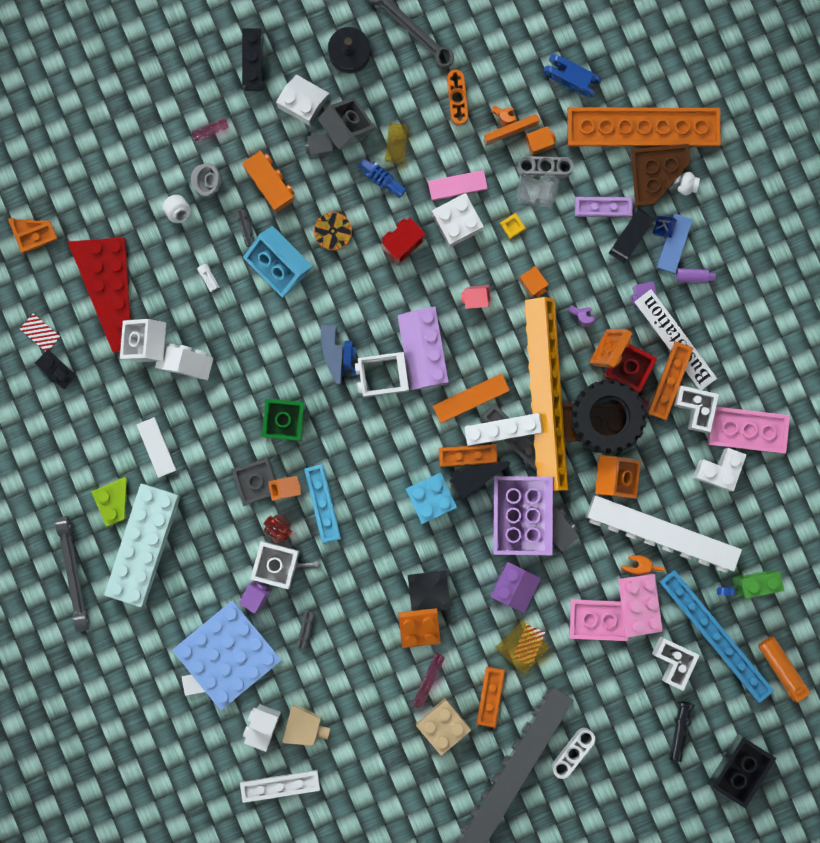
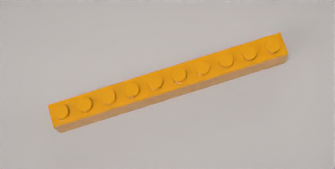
[524,297,568,491]

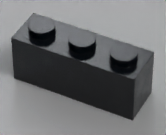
[242,28,263,91]

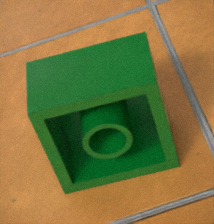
[262,399,306,442]

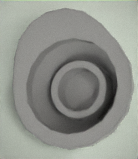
[191,163,222,196]

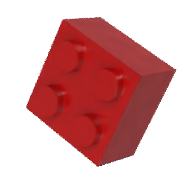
[381,217,426,266]
[603,344,657,393]

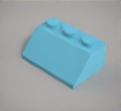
[243,226,313,298]

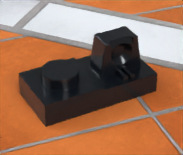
[35,349,77,389]

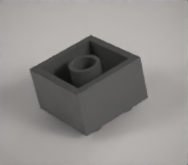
[318,97,376,150]

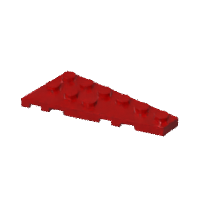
[67,237,131,353]

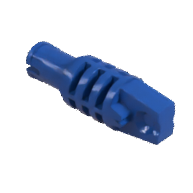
[359,158,406,198]

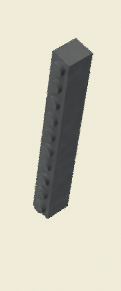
[453,686,574,843]

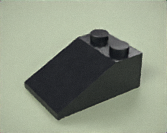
[449,461,510,499]

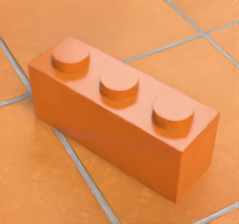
[242,150,295,213]

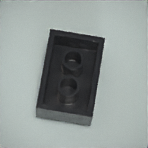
[708,734,777,809]

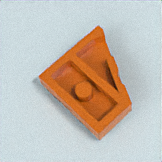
[8,218,58,254]

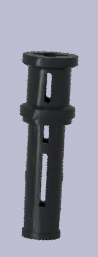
[669,701,695,762]

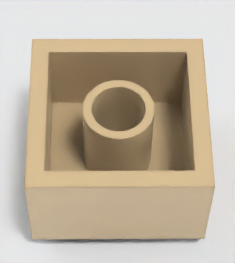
[416,698,471,756]

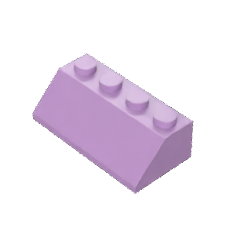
[397,307,449,391]

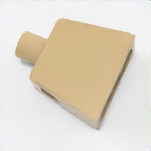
[282,704,331,746]

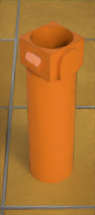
[758,636,811,702]

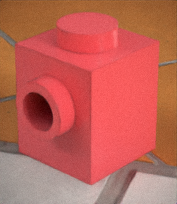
[461,285,492,309]

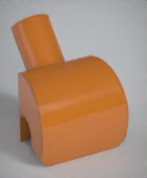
[491,105,517,127]

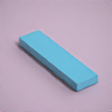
[304,464,341,543]

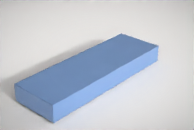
[656,214,693,274]

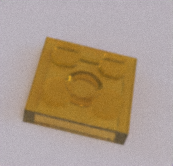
[496,620,550,675]

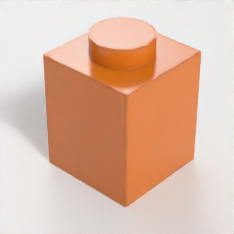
[525,126,556,156]
[518,266,549,298]
[268,476,301,501]

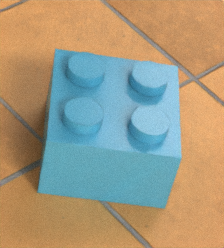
[406,473,457,524]

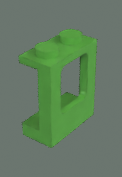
[732,570,784,599]

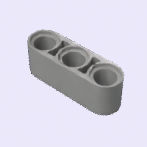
[517,156,574,178]

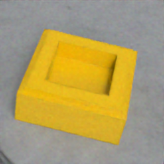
[499,213,526,240]

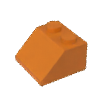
[595,456,641,499]

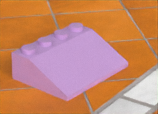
[494,476,553,555]

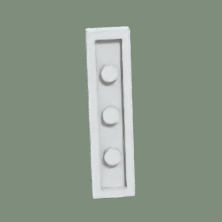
[465,413,543,446]
[240,770,320,803]

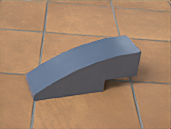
[321,325,343,385]

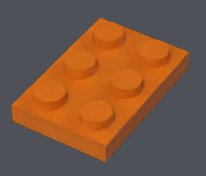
[589,329,632,368]

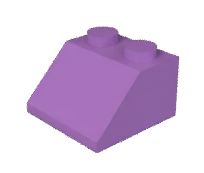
[490,561,541,613]

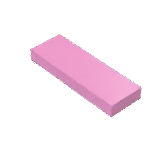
[428,170,488,201]

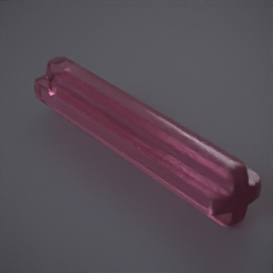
[413,653,445,708]

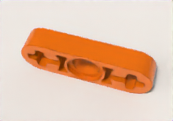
[447,70,468,126]

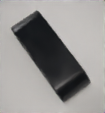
[609,208,655,264]

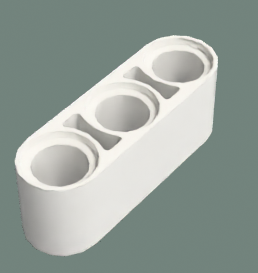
[552,728,595,779]

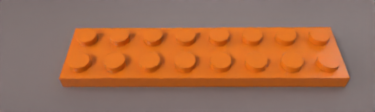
[567,107,721,147]

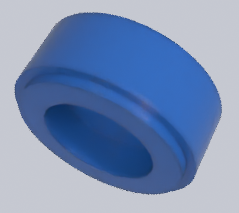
[717,587,737,596]

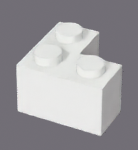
[155,343,213,380]
[673,386,719,433]
[693,448,746,491]
[652,637,699,691]
[243,704,281,752]

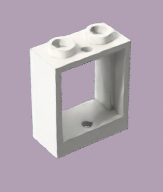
[355,352,409,398]

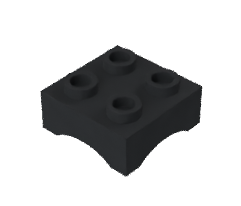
[408,570,451,611]

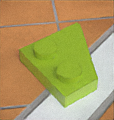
[91,477,128,527]

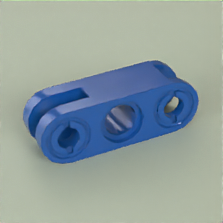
[543,54,602,98]

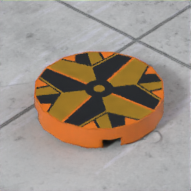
[314,212,352,251]

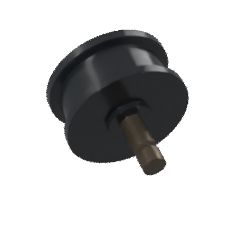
[328,27,370,74]

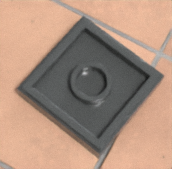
[231,458,276,506]

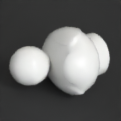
[673,172,700,196]

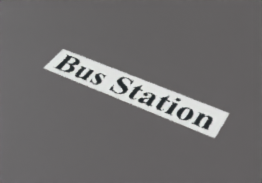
[635,289,717,390]

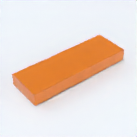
[483,114,540,146]
[439,444,498,467]
[476,666,505,728]

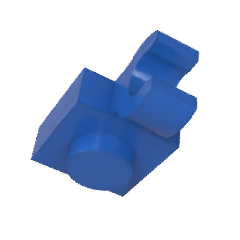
[342,341,356,376]

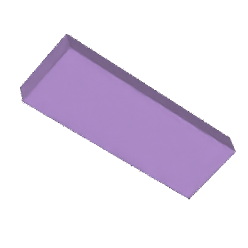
[575,197,633,217]

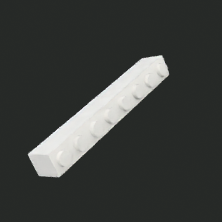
[586,496,742,573]

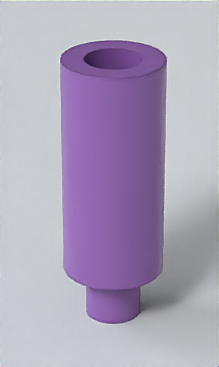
[676,268,716,284]

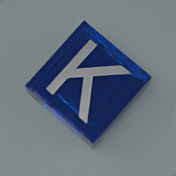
[652,216,677,238]

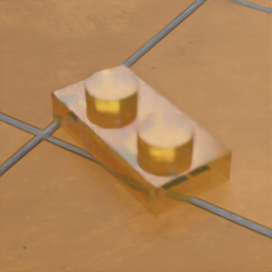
[385,123,408,164]

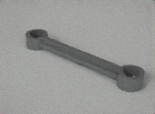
[367,0,454,69]
[55,516,90,632]

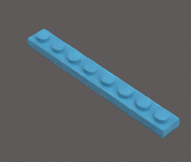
[659,570,774,703]

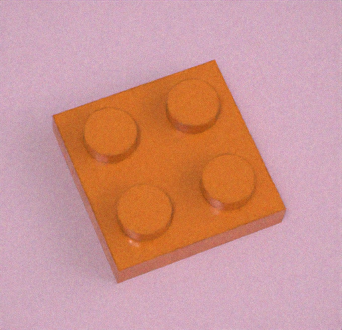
[398,608,441,648]

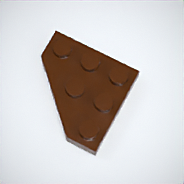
[631,144,690,207]

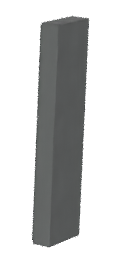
[481,403,537,471]

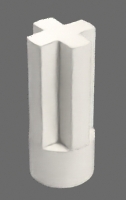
[197,263,220,292]

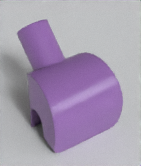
[568,305,595,328]

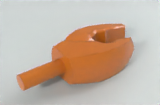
[621,555,665,575]

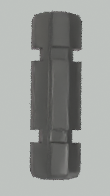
[236,210,255,247]
[297,611,315,649]

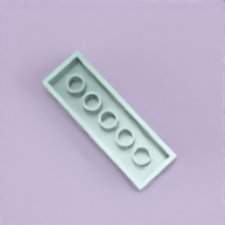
[104,484,181,607]

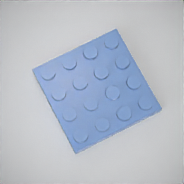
[172,600,281,710]

